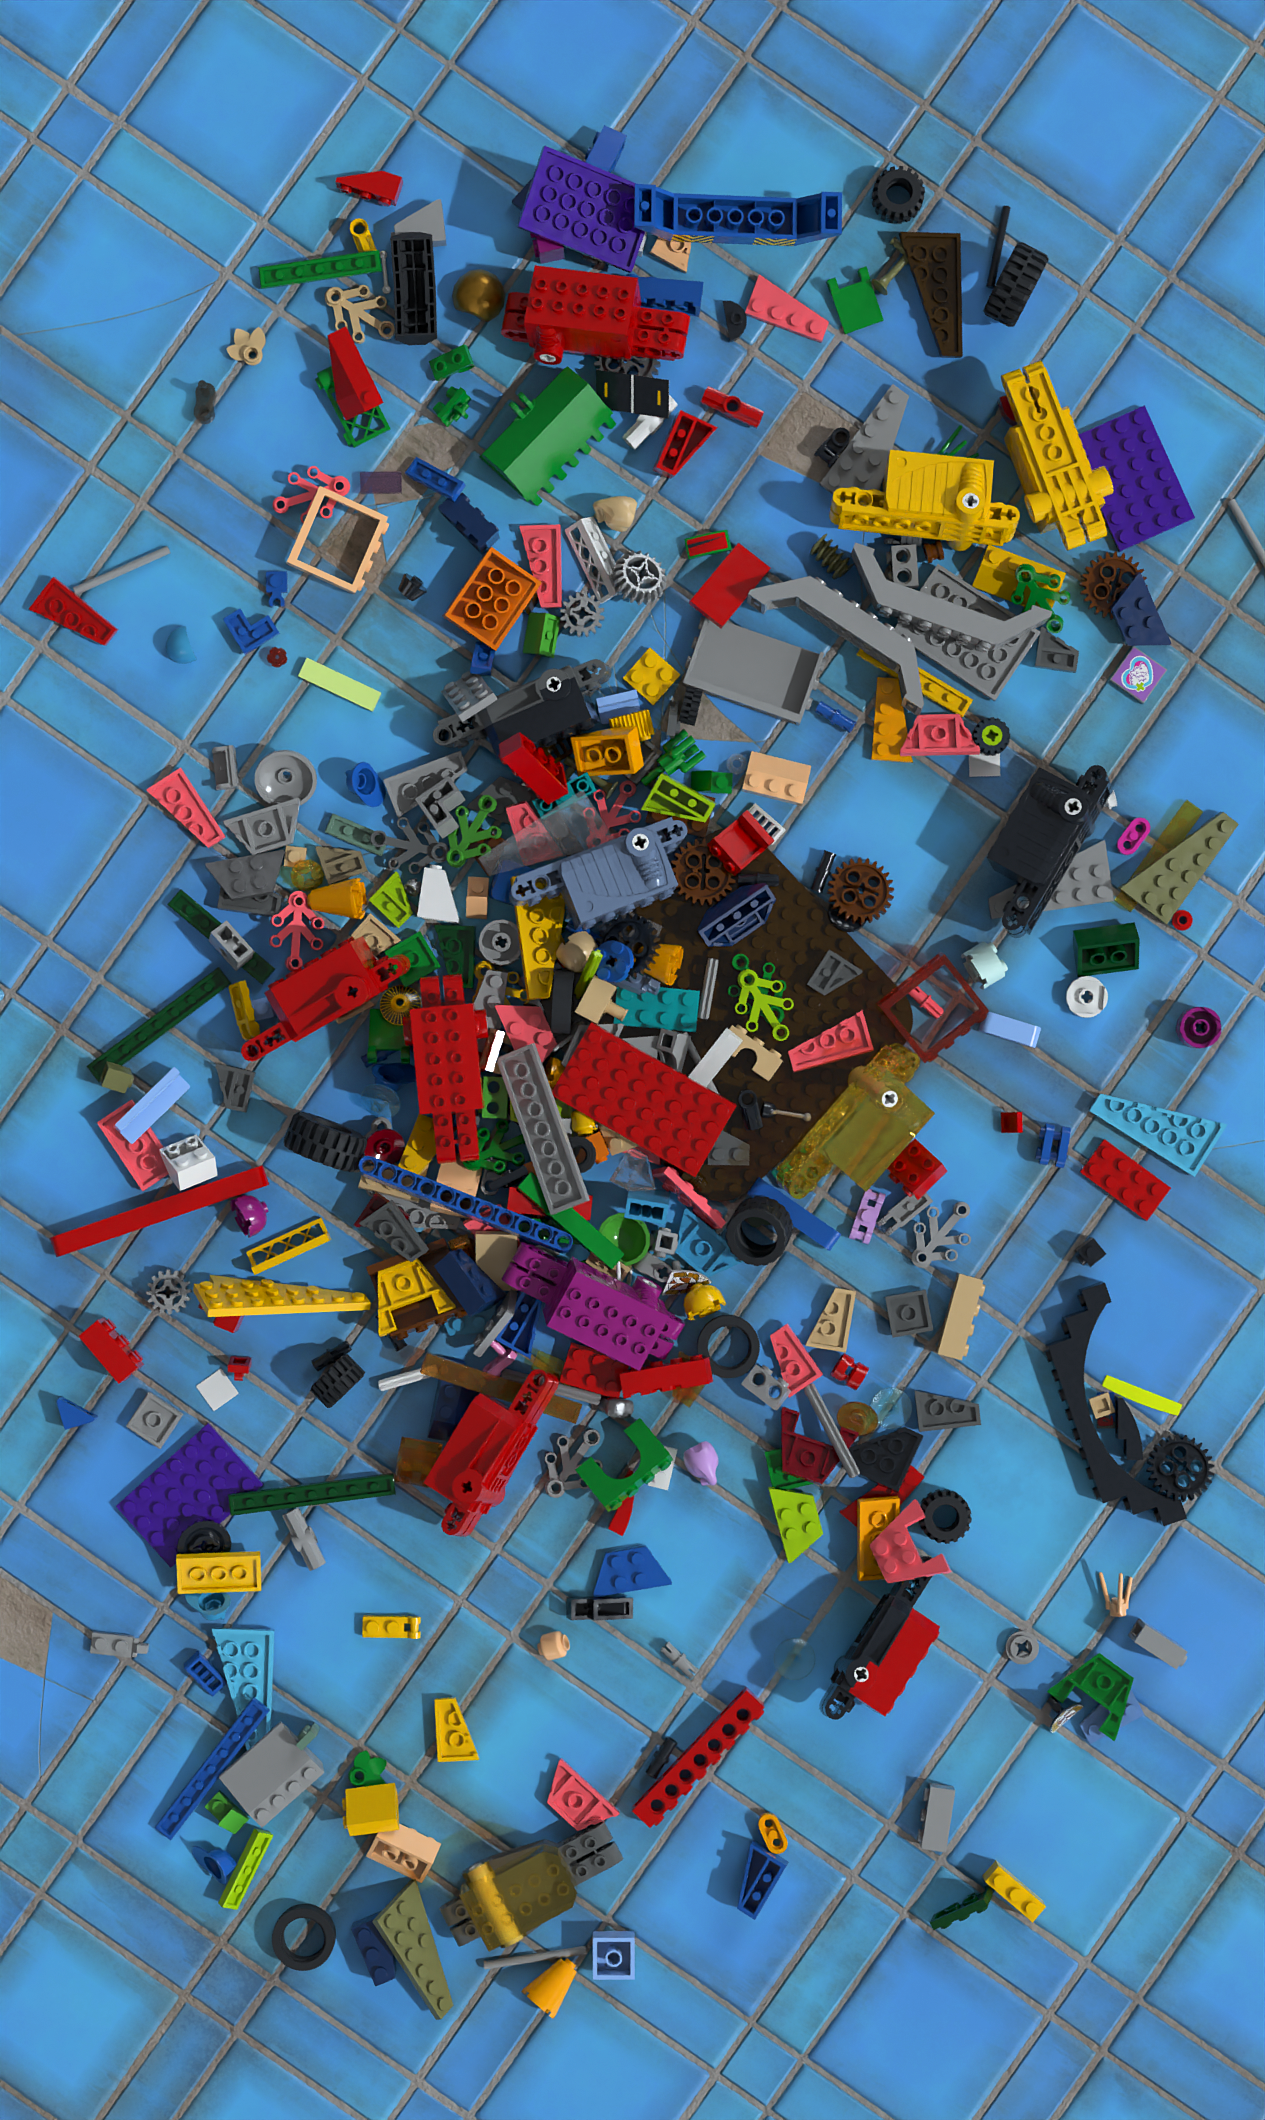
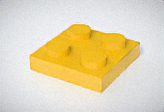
[623,648,681,706]

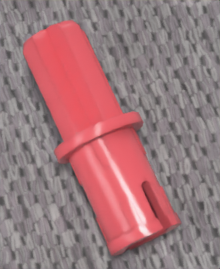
[906,983,944,1019]

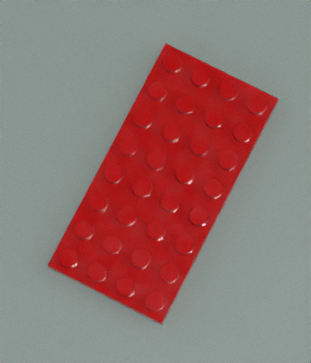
[552,1022,737,1177]

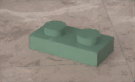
[296,1722,320,1751]

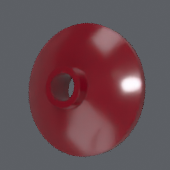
[364,1129,405,1164]

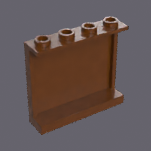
[366,1238,467,1340]

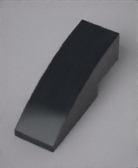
[1115,1396,1143,1460]
[566,1596,633,1621]

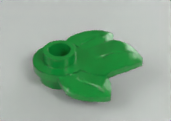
[348,1750,387,1787]

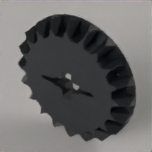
[177,1519,231,1554]

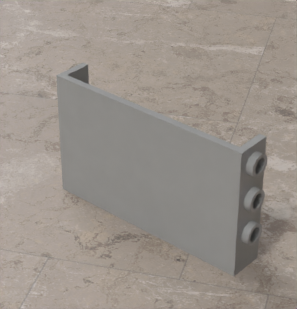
[683,617,826,726]

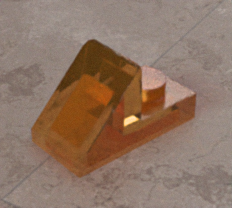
[448,1234,476,1263]

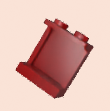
[707,810,774,876]

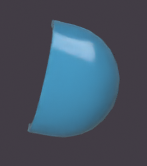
[166,626,197,664]

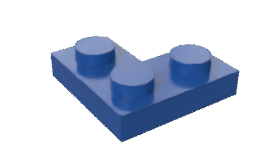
[223,609,280,655]

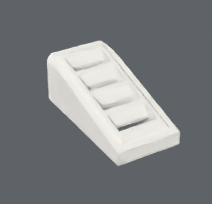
[748,803,786,846]

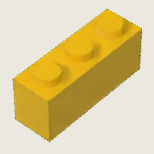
[983,1860,1046,1923]

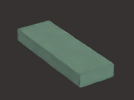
[325,813,388,856]

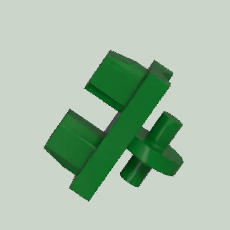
[433,386,471,427]

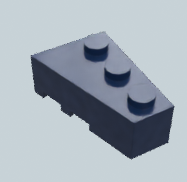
[434,1248,507,1317]

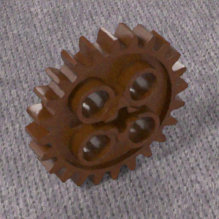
[1079,552,1148,620]
[670,838,736,906]
[827,857,894,924]

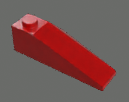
[327,326,384,420]

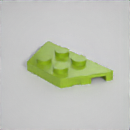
[768,1487,823,1564]

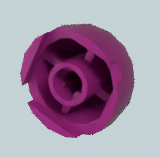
[230,1195,269,1238]

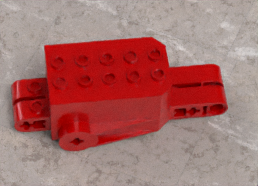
[241,936,410,1061]
[424,1369,559,1537]

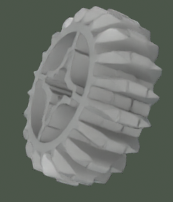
[611,550,667,605]

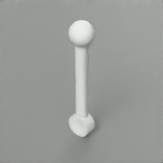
[380,251,391,294]

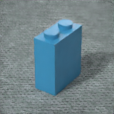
[624,1185,670,1225]

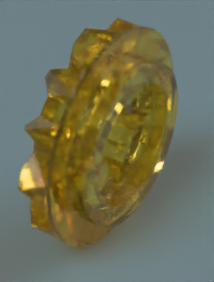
[291,860,324,892]

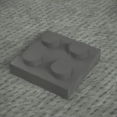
[885,1289,933,1338]

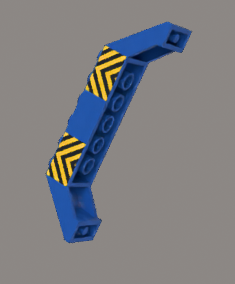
[634,184,842,246]

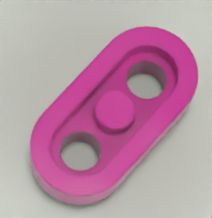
[1116,817,1150,855]

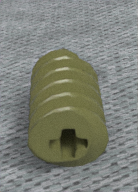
[810,534,855,580]

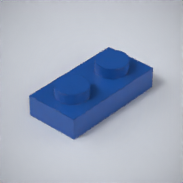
[470,642,496,676]

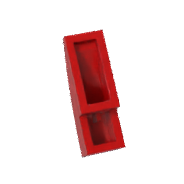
[608,1468,634,1536]

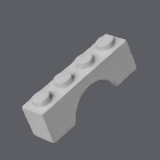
[656,1028,691,1073]

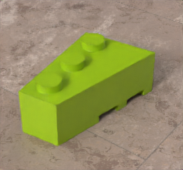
[641,773,717,822]

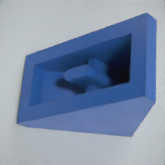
[57,1397,98,1430]

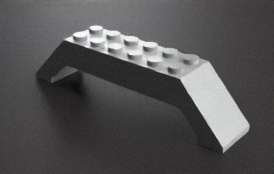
[851,542,1052,652]
[747,576,924,716]

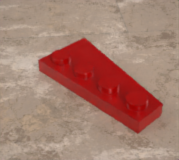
[29,577,119,646]
[839,1465,924,1527]

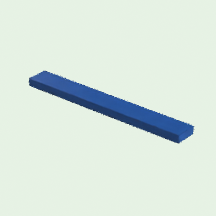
[154,1697,270,1841]

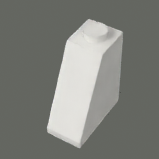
[417,865,460,924]

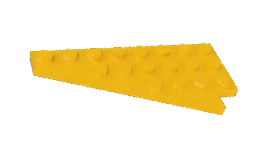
[193,1275,371,1317]

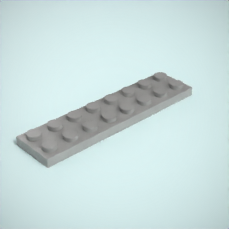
[497,1043,590,1215]

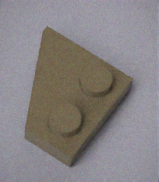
[315,846,368,885]

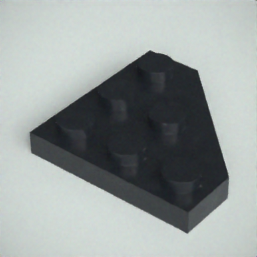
[841,1427,924,1493]

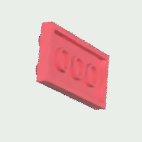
[97,1100,169,1191]

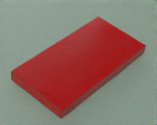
[689,543,771,629]

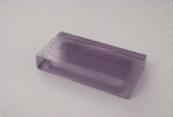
[360,472,402,494]

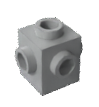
[648,1227,678,1258]

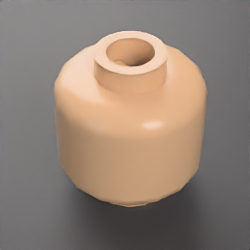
[537,1631,570,1661]

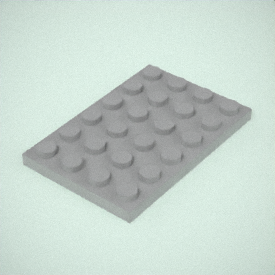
[894,564,1041,701]

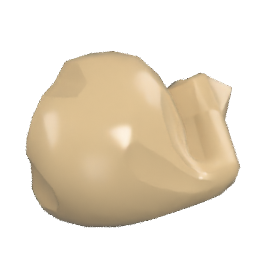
[593,496,637,532]

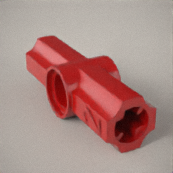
[701,386,764,429]

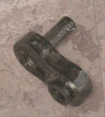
[194,380,217,424]

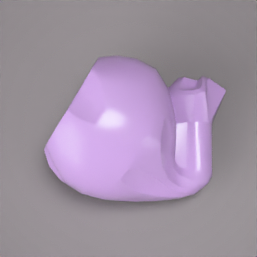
[684,1441,719,1486]

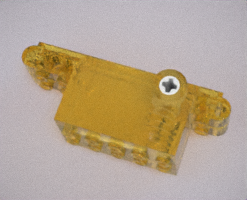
[776,1043,935,1199]

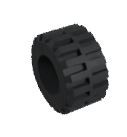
[871,166,925,224]
[310,1354,365,1408]
[919,1489,972,1544]

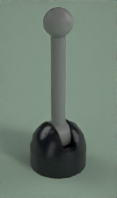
[761,1101,811,1121]

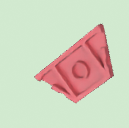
[900,714,980,756]
[495,1005,558,1063]
[547,1758,620,1831]

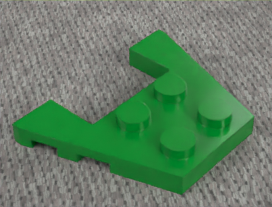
[1047,1653,1134,1741]

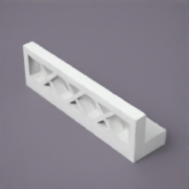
[565,516,623,604]
[688,1028,743,1087]

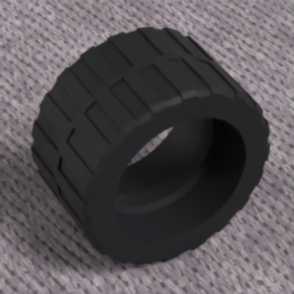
[725,1196,793,1266]

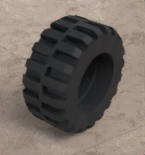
[983,242,1049,327]
[284,1112,367,1172]

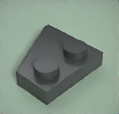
[1034,627,1079,673]
[666,700,681,740]
[807,950,862,996]

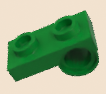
[429,345,475,381]

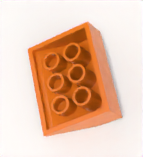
[442,547,542,651]

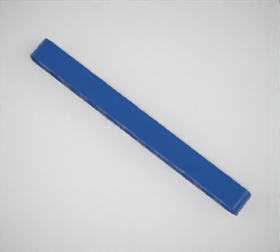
[359,1156,573,1254]

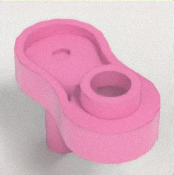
[481,1339,517,1381]

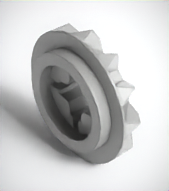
[1005,1631,1039,1664]

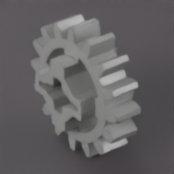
[560,592,605,638]
[146,1269,192,1315]

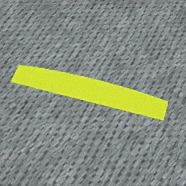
[1102,1375,1182,1416]

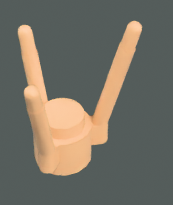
[1099,1572,1133,1617]

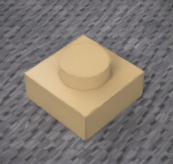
[284,846,307,869]
[1088,1392,1115,1419]

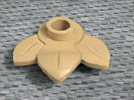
[227,327,266,366]

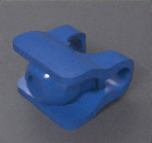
[488,859,535,906]

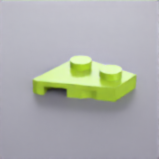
[369,872,413,928]

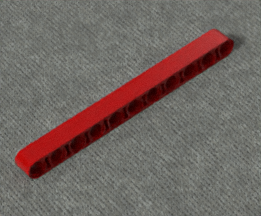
[50,1165,269,1257]

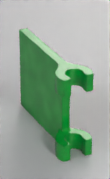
[826,266,884,334]
[367,1009,410,1064]

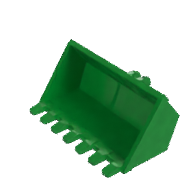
[479,366,616,506]

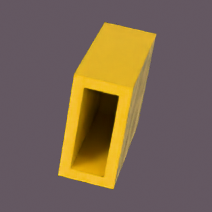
[342,1783,399,1836]

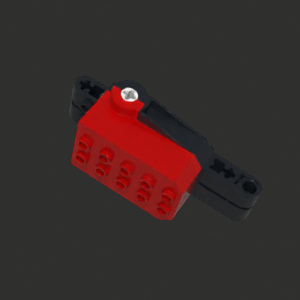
[819,1555,940,1720]

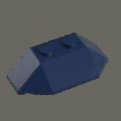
[697,883,776,947]
[427,1356,481,1441]

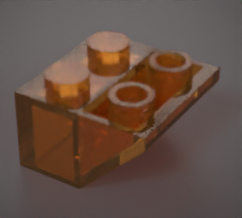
[395,1437,443,1488]

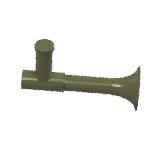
[871,236,908,295]
[564,756,619,799]

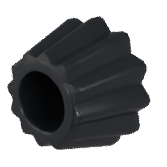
[398,573,427,601]

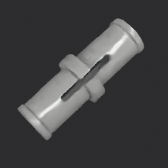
[660,1641,699,1679]

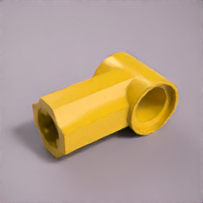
[350,218,376,253]

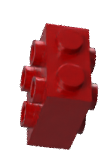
[886,1139,947,1200]

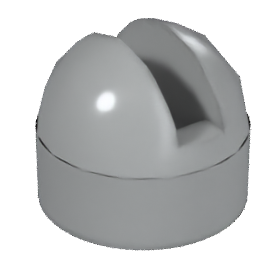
[404,878,422,897]

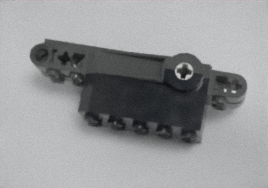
[433,659,612,760]

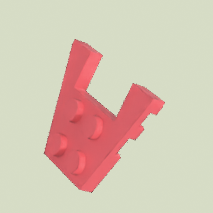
[869,1499,952,1583]

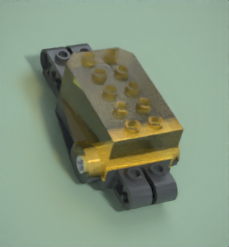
[439,1821,623,1952]

